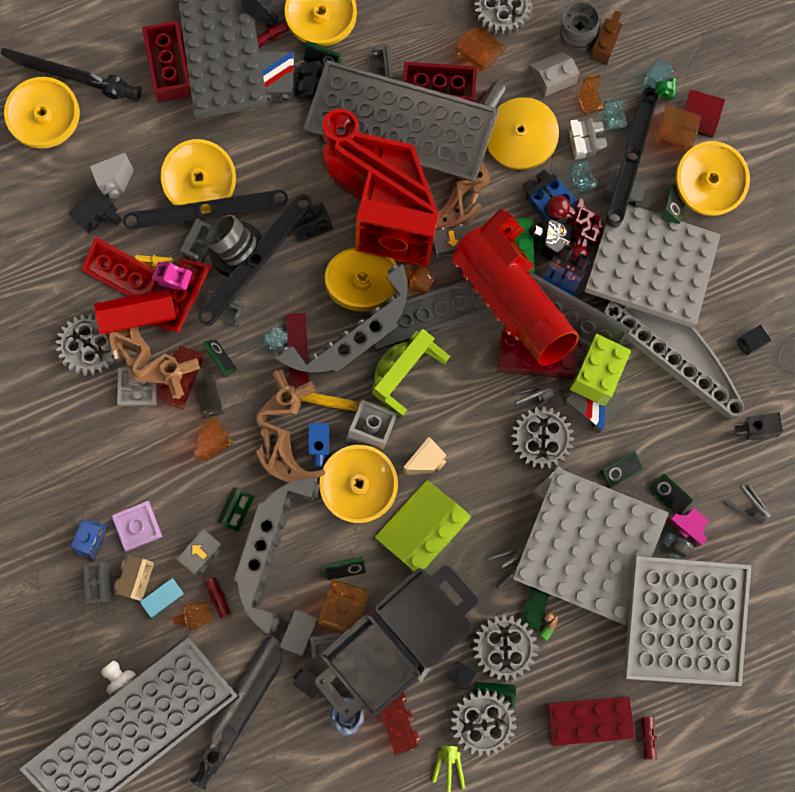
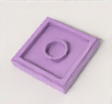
[112,501,163,552]

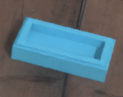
[140,578,185,618]

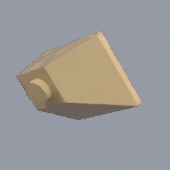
[403,437,446,476]

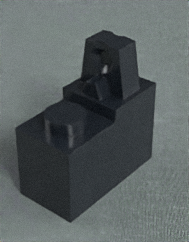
[240,0,279,27]
[68,187,122,233]

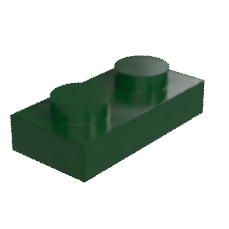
[520,586,550,630]

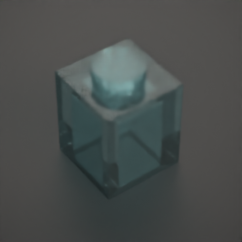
[643,59,674,88]

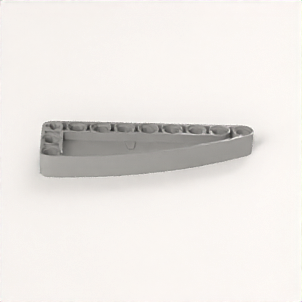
[603,301,744,420]

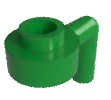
[655,78,676,100]

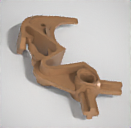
[436,162,490,229]
[109,327,200,399]
[256,369,326,483]

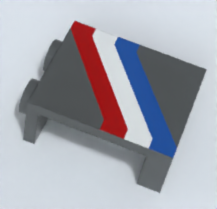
[259,52,295,102]
[564,390,626,433]

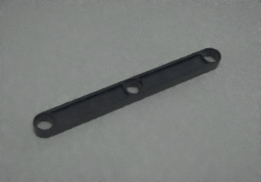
[606,87,658,228]
[123,190,288,230]
[198,194,312,326]

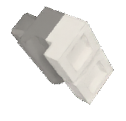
[568,118,607,160]

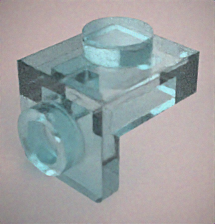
[603,99,627,129]
[571,160,598,193]

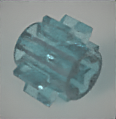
[264,328,288,350]

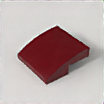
[678,89,726,138]

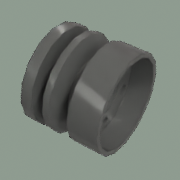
[560,1,600,51]
[205,215,257,266]

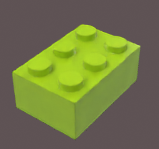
[570,334,631,407]

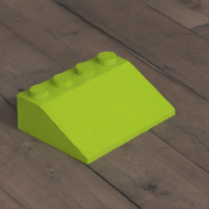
[375,480,471,572]

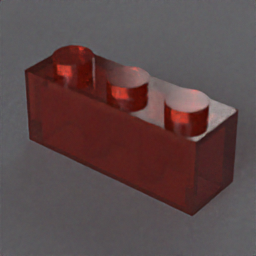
[158,346,204,410]
[381,692,420,755]

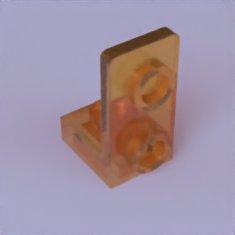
[578,75,603,115]

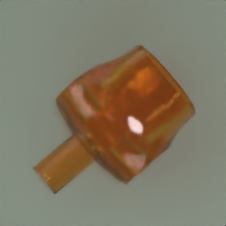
[404,265,436,294]
[173,602,212,630]

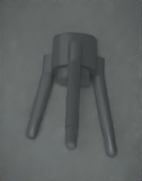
[513,383,554,421]
[724,484,771,524]
[486,545,525,590]

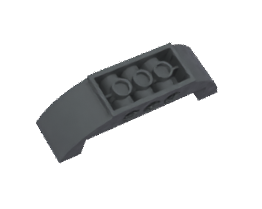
[277,264,408,372]
[234,478,320,635]

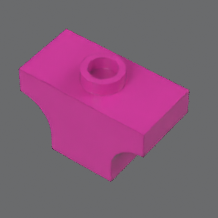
[152,262,192,290]
[667,508,709,547]

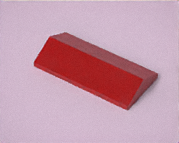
[81,237,157,296]
[151,258,211,333]
[94,289,176,335]

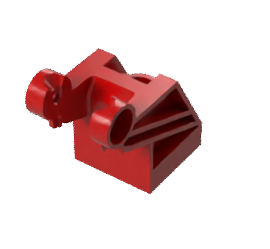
[322,109,439,267]

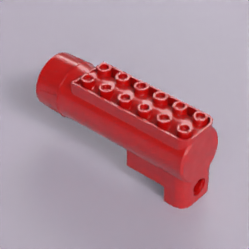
[451,208,579,366]

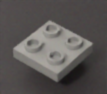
[117,367,157,407]

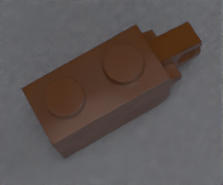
[590,10,623,65]

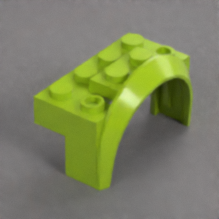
[372,329,451,418]

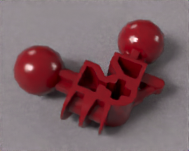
[546,195,604,259]

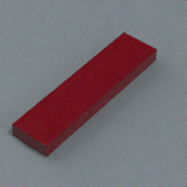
[287,313,309,388]

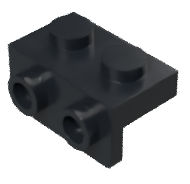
[295,61,325,99]
[294,203,333,242]

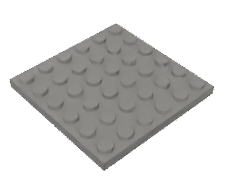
[584,204,721,329]
[512,468,669,625]
[624,555,751,686]

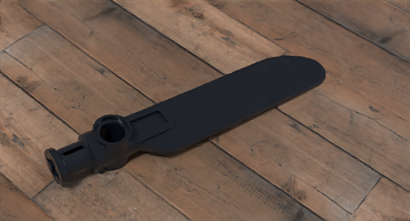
[0,48,142,103]
[190,636,282,790]

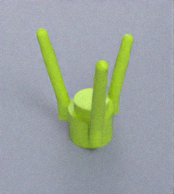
[432,746,465,792]

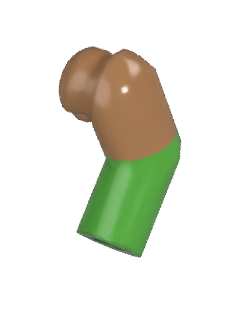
[539,611,558,641]

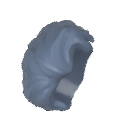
[329,696,364,735]

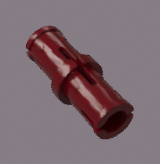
[257,20,290,48]
[203,577,231,619]
[641,717,657,760]

